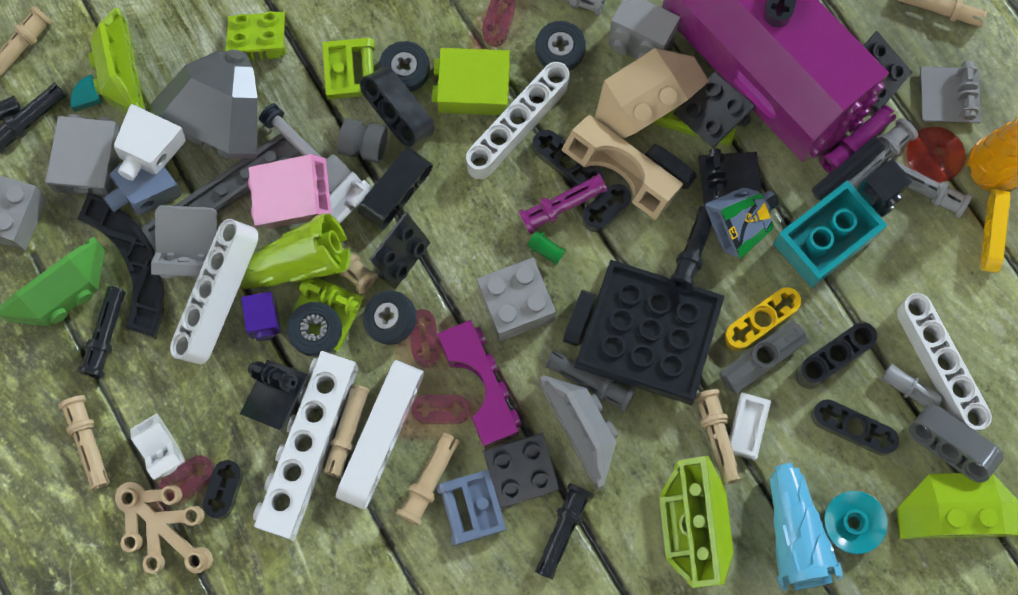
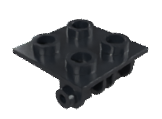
[863,31,912,112]
[673,72,755,148]
[698,148,762,206]
[369,212,431,289]
[240,360,309,431]
[484,432,559,508]

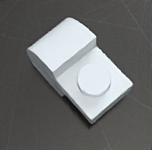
[130,413,185,480]

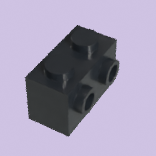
[857,158,912,218]

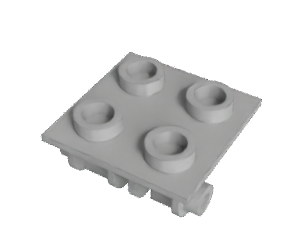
[920,61,981,124]

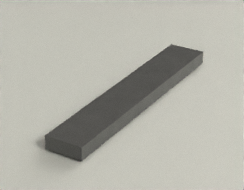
[141,133,303,251]

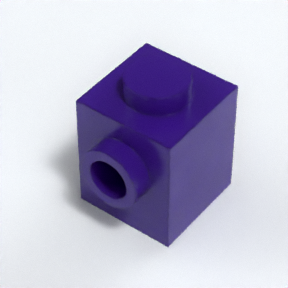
[241,292,282,341]

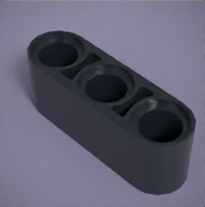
[360,67,434,147]
[357,147,433,230]
[795,322,878,389]

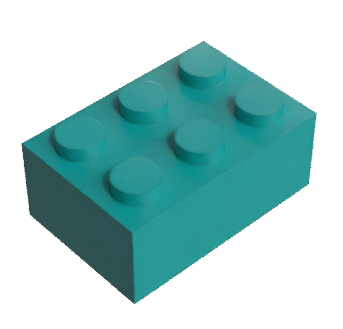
[773,180,888,289]

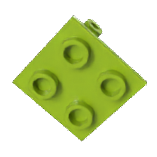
[225,11,287,61]
[284,277,364,352]

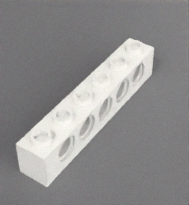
[253,351,359,541]

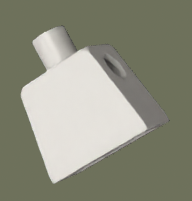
[114,104,186,181]

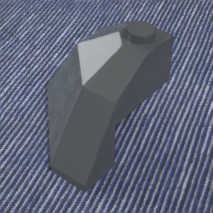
[150,49,257,159]

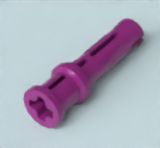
[819,105,896,173]
[518,174,608,235]

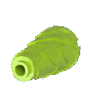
[240,213,351,289]

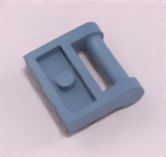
[436,469,507,546]

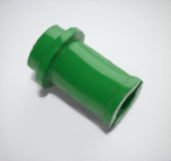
[527,231,566,265]

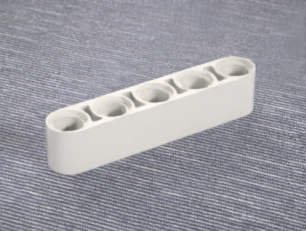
[466,62,569,179]
[170,219,258,365]
[897,293,992,433]
[335,360,424,510]

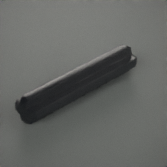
[811,136,886,201]

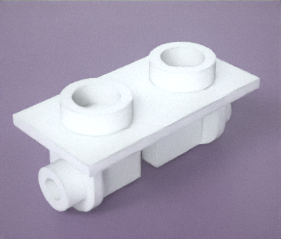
[330,171,372,224]

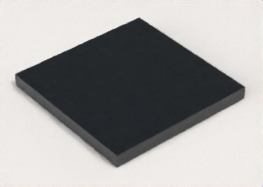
[574,259,725,406]

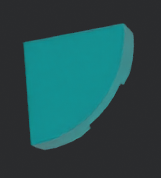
[71,74,102,112]

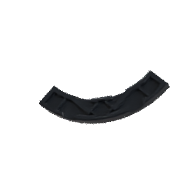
[77,192,165,339]

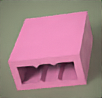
[248,154,332,229]

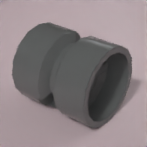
[338,117,388,163]

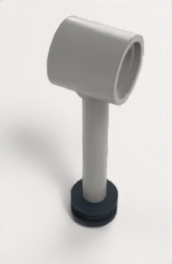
[259,103,351,194]

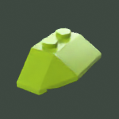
[88,7,145,114]
[659,456,734,588]
[896,473,1018,539]

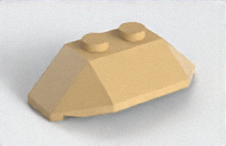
[594,48,709,139]

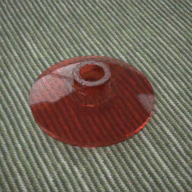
[906,127,966,182]

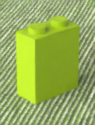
[432,48,510,115]

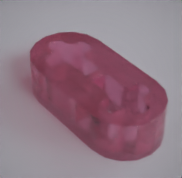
[482,0,516,47]
[410,309,440,368]
[412,394,470,425]
[159,455,215,502]

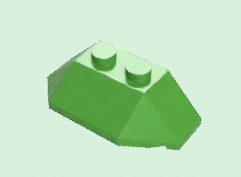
[0,237,105,326]

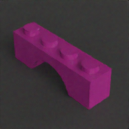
[437,320,522,450]

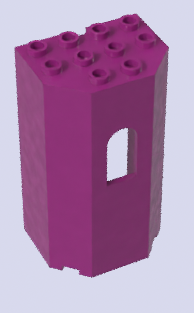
[662,0,889,162]

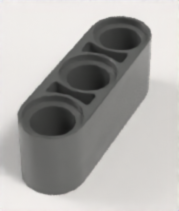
[909,405,1004,483]

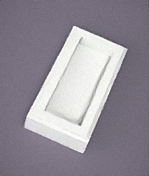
[729,392,771,461]

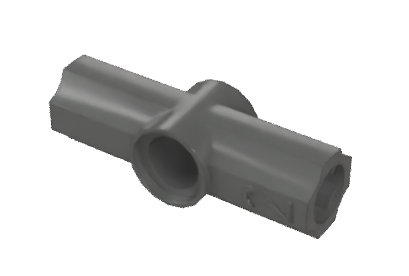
[719,320,809,395]

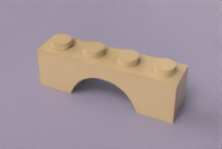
[562,114,683,220]

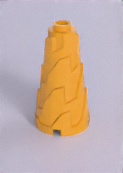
[967,117,1018,192]

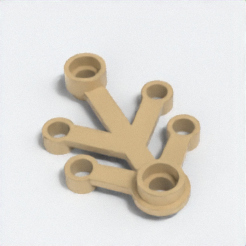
[115,482,213,573]

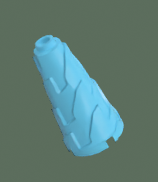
[770,463,844,591]

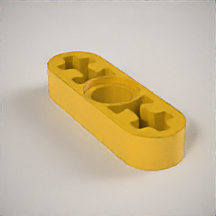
[980,189,1010,273]
[724,287,801,351]

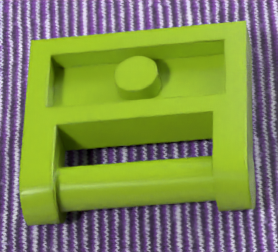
[322,38,375,100]

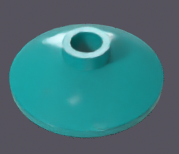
[824,490,888,554]

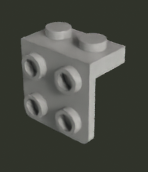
[151,205,217,280]

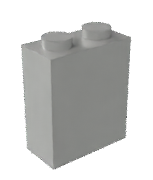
[45,114,120,197]

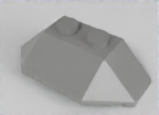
[539,376,618,491]

